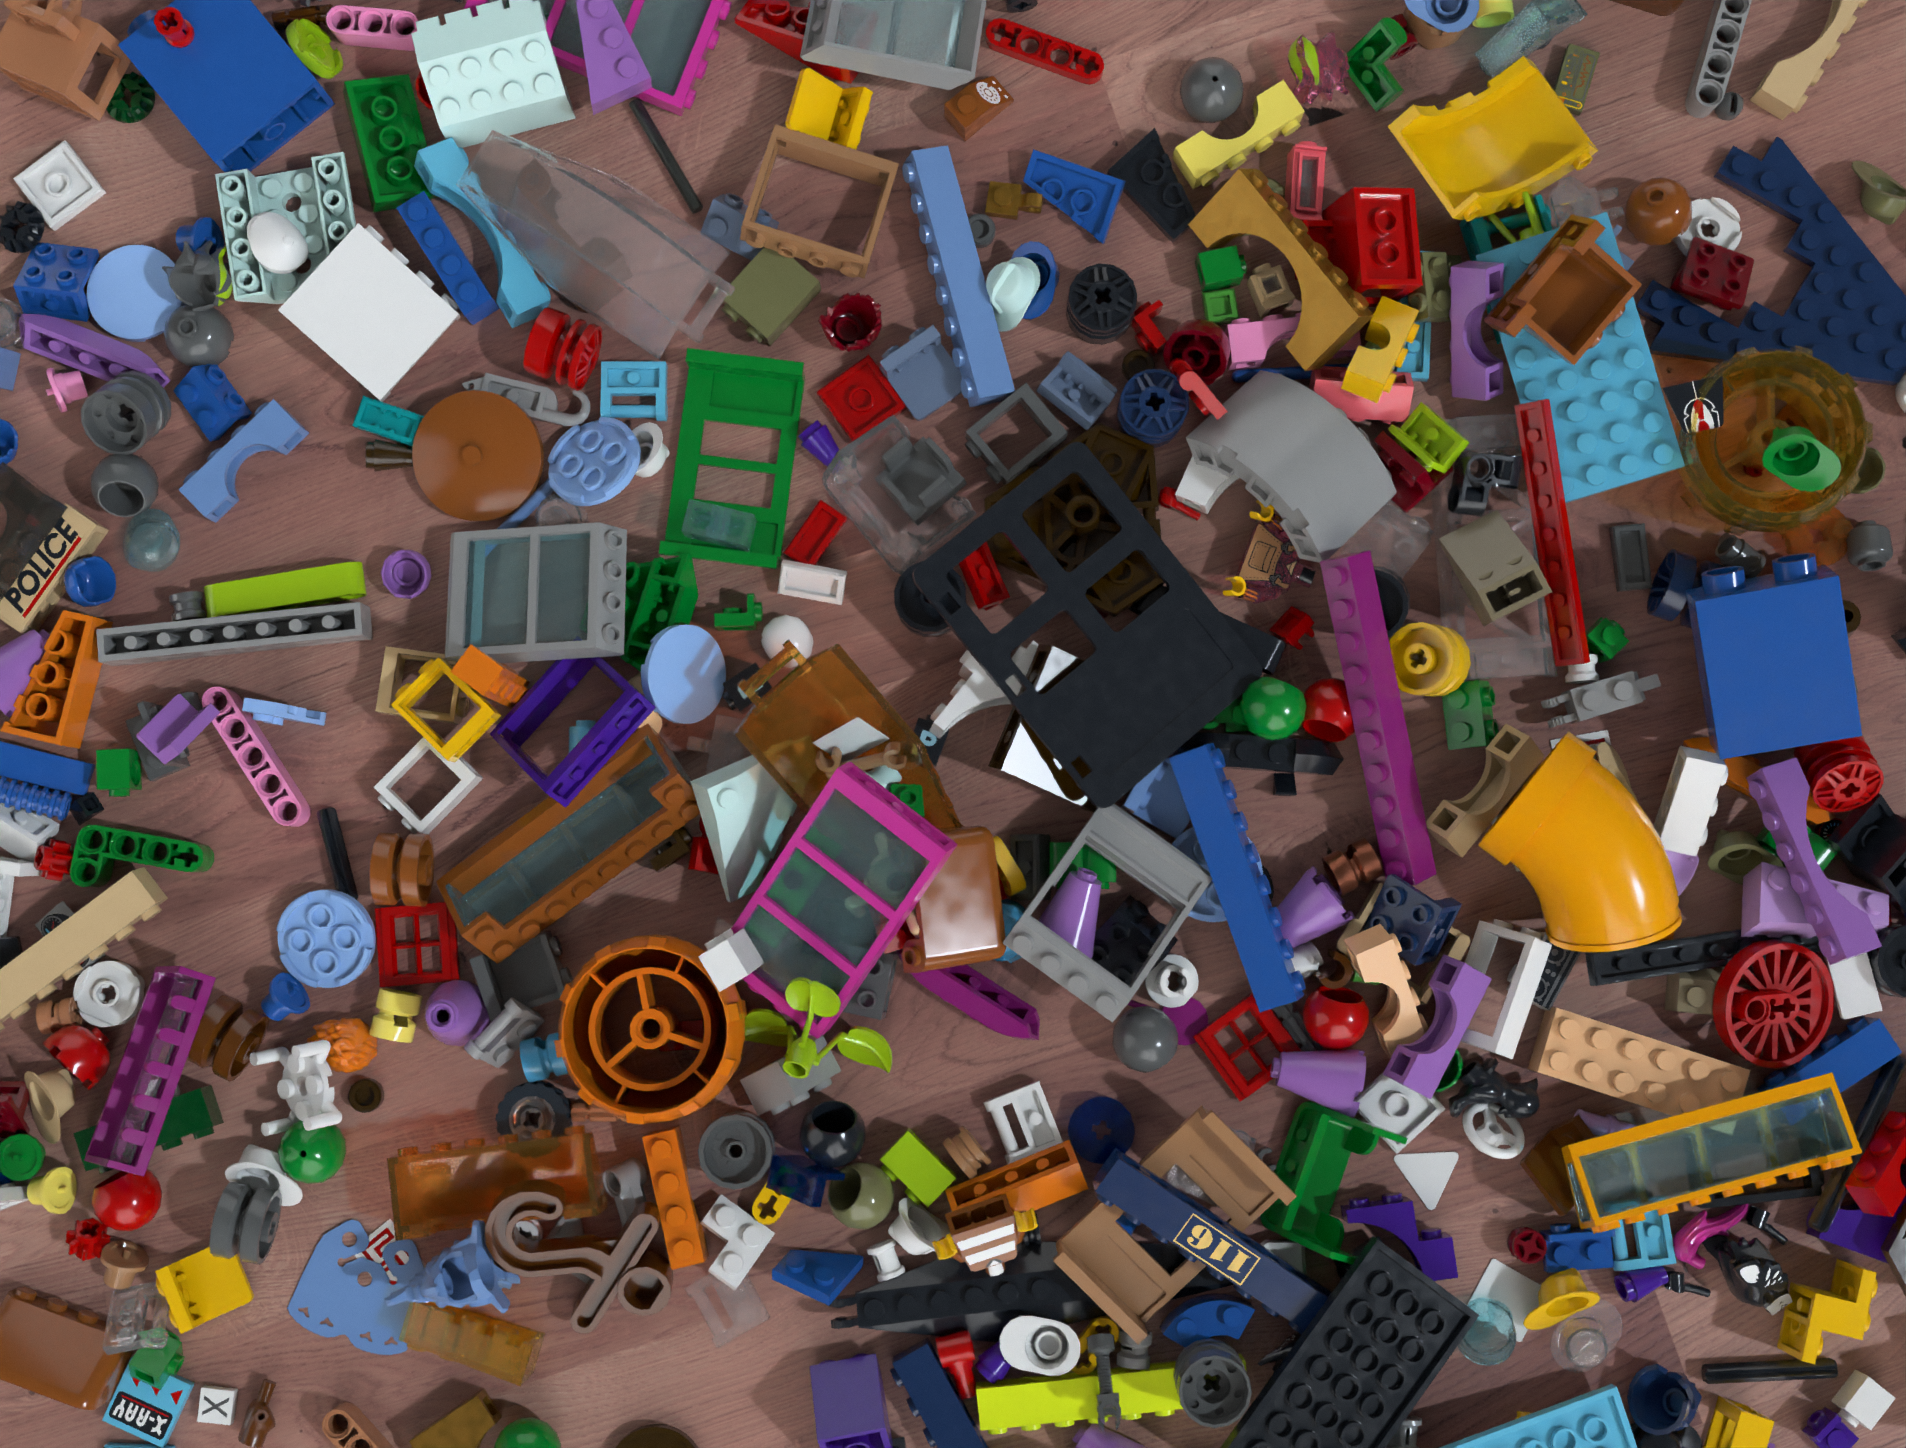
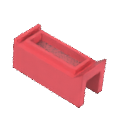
[1284,141,1327,220]

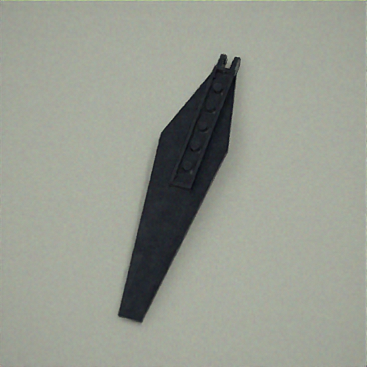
[829,1241,1235,1342]

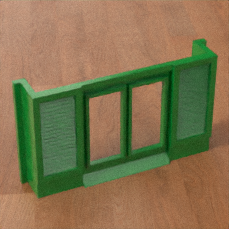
[658,348,805,569]

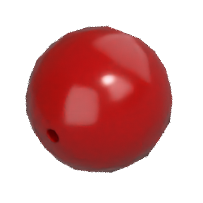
[1301,678,1355,742]
[1303,985,1369,1050]
[92,1169,163,1231]

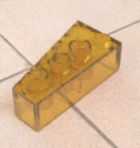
[399,1302,546,1386]

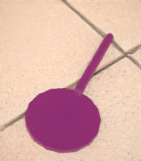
[1127,997,1208,1046]

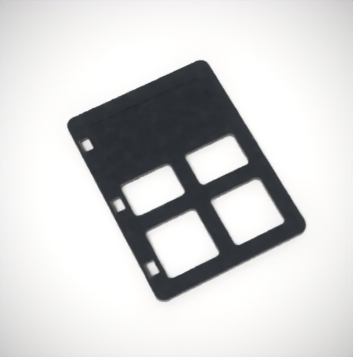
[912,442,1262,809]

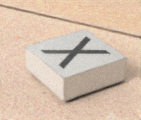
[197,1385,238,1425]

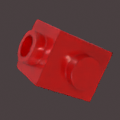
[1131,300,1167,356]

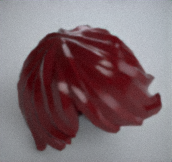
[818,293,882,352]

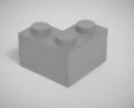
[740,1036,841,1116]

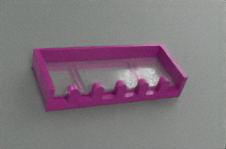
[84,966,216,1177]

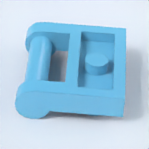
[600,361,668,421]
[1603,1194,1676,1271]

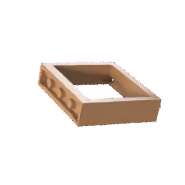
[740,124,899,279]

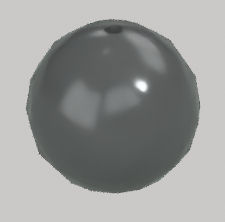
[1180,57,1244,123]
[91,454,159,517]
[1112,1006,1178,1073]

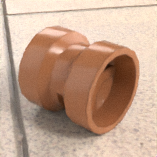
[36,997,82,1035]

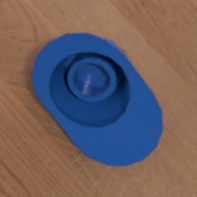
[1010,241,1060,320]

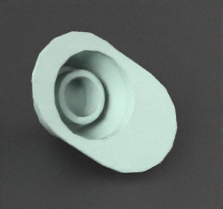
[986,257,1040,332]

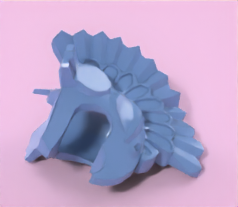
[384,1220,520,1314]

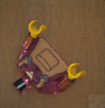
[1223,500,1316,604]

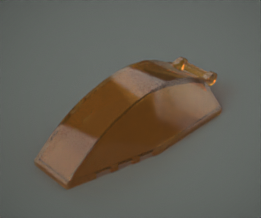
[734,639,963,864]

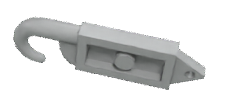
[462,373,590,426]

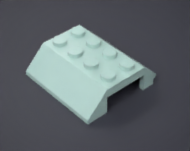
[411,0,576,148]

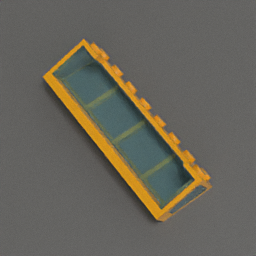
[1561,1072,1862,1234]

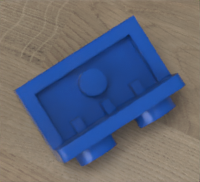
[173,364,252,442]

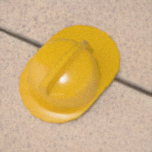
[1523,1268,1600,1330]

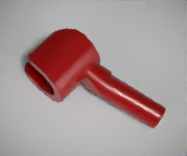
[1158,487,1201,521]

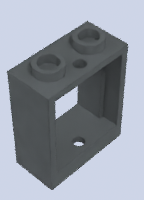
[965,383,1068,485]

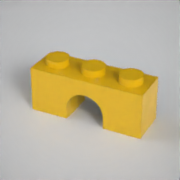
[1341,296,1420,403]

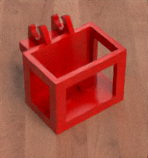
[1295,187,1423,307]

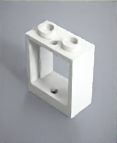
[374,733,483,834]

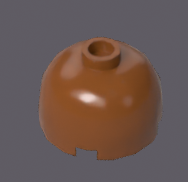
[1625,177,1692,246]

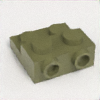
[1408,252,1462,322]

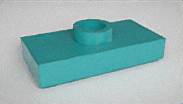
[352,396,424,447]

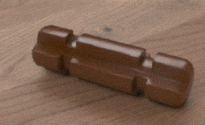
[272,4,333,30]

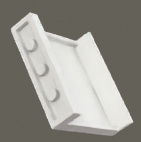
[278,223,460,402]

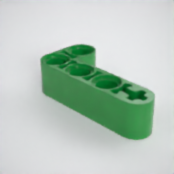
[70,825,214,887]

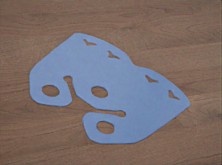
[287,1220,424,1355]

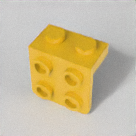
[785,68,873,150]
[155,1247,254,1334]

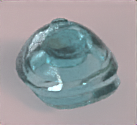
[123,509,180,572]
[1458,1298,1516,1366]

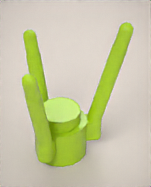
[1487,191,1544,244]

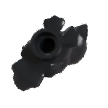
[1448,1057,1540,1119]

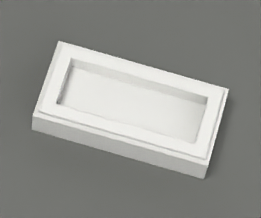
[777,559,847,605]

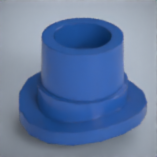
[176,217,224,255]
[261,973,310,1021]

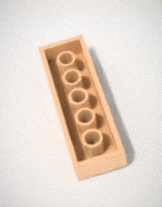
[1528,1007,1750,1135]

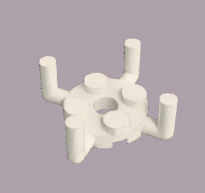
[250,1040,342,1136]

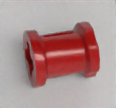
[154,7,195,48]

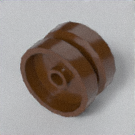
[187,995,269,1082]

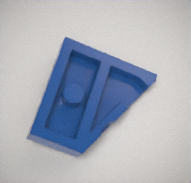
[772,1250,864,1306]

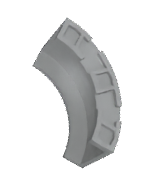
[1186,370,1397,563]

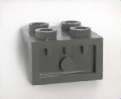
[125,701,190,781]
[821,941,898,1020]

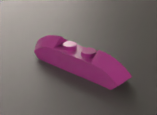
[897,949,1040,1040]

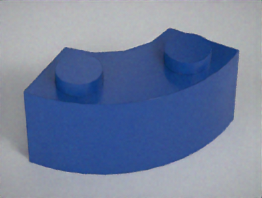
[1160,1293,1255,1347]

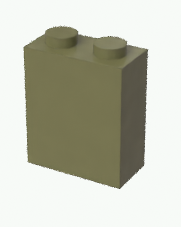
[719,247,821,346]

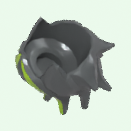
[162,240,233,312]

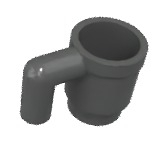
[1715,532,1766,579]

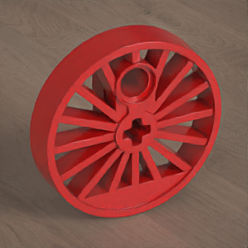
[1712,940,1835,1068]

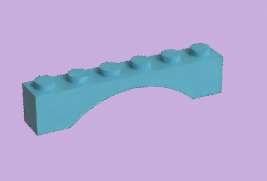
[414,137,551,328]

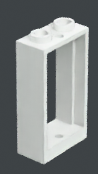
[1461,919,1552,1059]

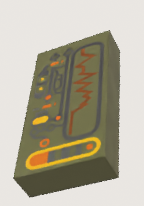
[1554,43,1600,116]

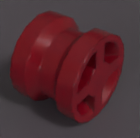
[1507,1226,1547,1264]

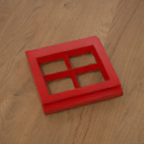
[375,902,460,987]
[1192,992,1301,1102]

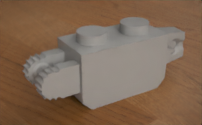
[1541,671,1661,728]

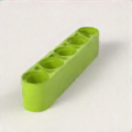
[203,562,367,618]

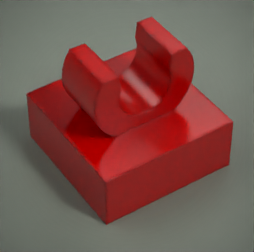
[1269,606,1315,650]

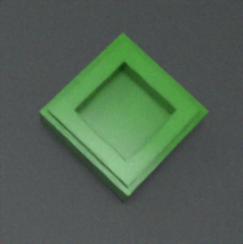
[1201,288,1239,325]

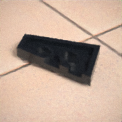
[1107,128,1196,243]

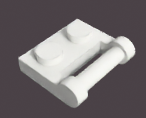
[983,1080,1063,1164]

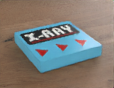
[102,1357,195,1448]

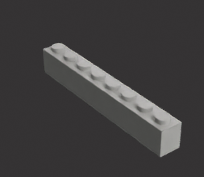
[96,602,373,666]

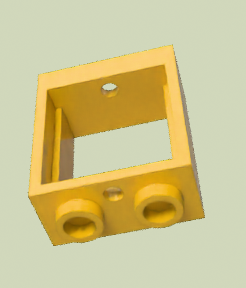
[391,657,502,763]
[1703,1396,1775,1448]

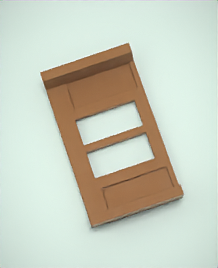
[1053,1105,1297,1345]

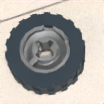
[495,1081,573,1157]

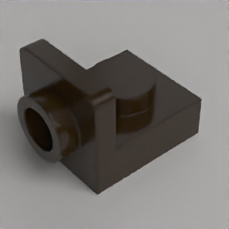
[649,826,693,872]

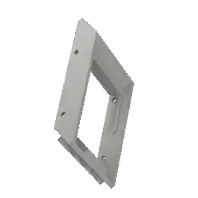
[1002,804,1212,1023]

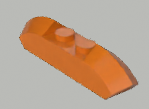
[1683,737,1836,825]

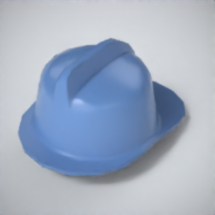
[1404,0,1479,33]

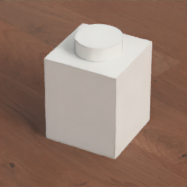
[1831,1369,1896,1430]

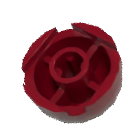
[1163,319,1231,385]

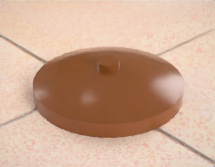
[412,390,544,521]

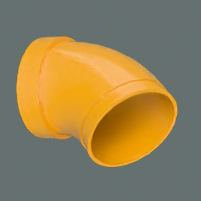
[1478,731,1682,952]

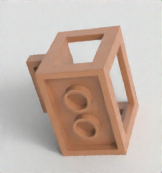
[0,0,131,122]

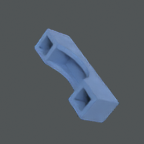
[178,399,309,523]

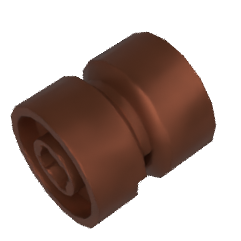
[1321,837,1383,896]

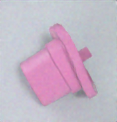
[46,368,88,413]

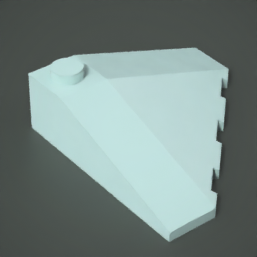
[690,732,816,903]

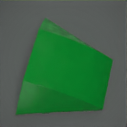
[580,553,699,673]

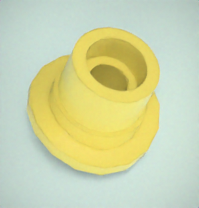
[27,1167,77,1214]

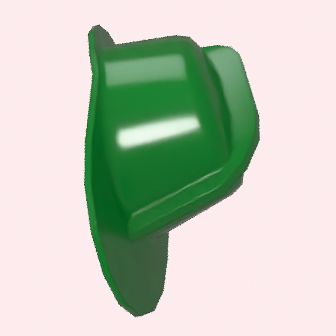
[1762,426,1841,492]

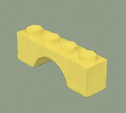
[1172,79,1305,189]

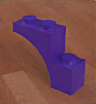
[1340,1192,1458,1281]

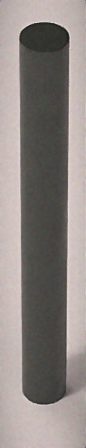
[629,98,703,214]

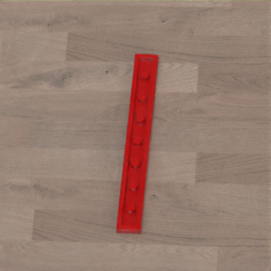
[1514,399,1590,667]

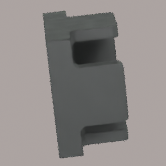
[875,436,967,526]

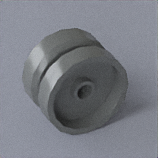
[698,1110,776,1190]
[209,1181,282,1265]

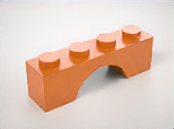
[450,644,530,708]
[642,1125,709,1270]

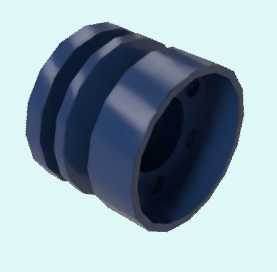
[1117,369,1189,448]

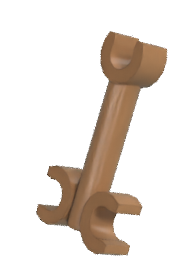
[815,742,907,795]

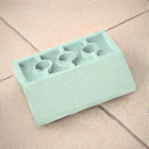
[215,152,356,304]

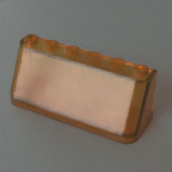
[387,1125,608,1241]

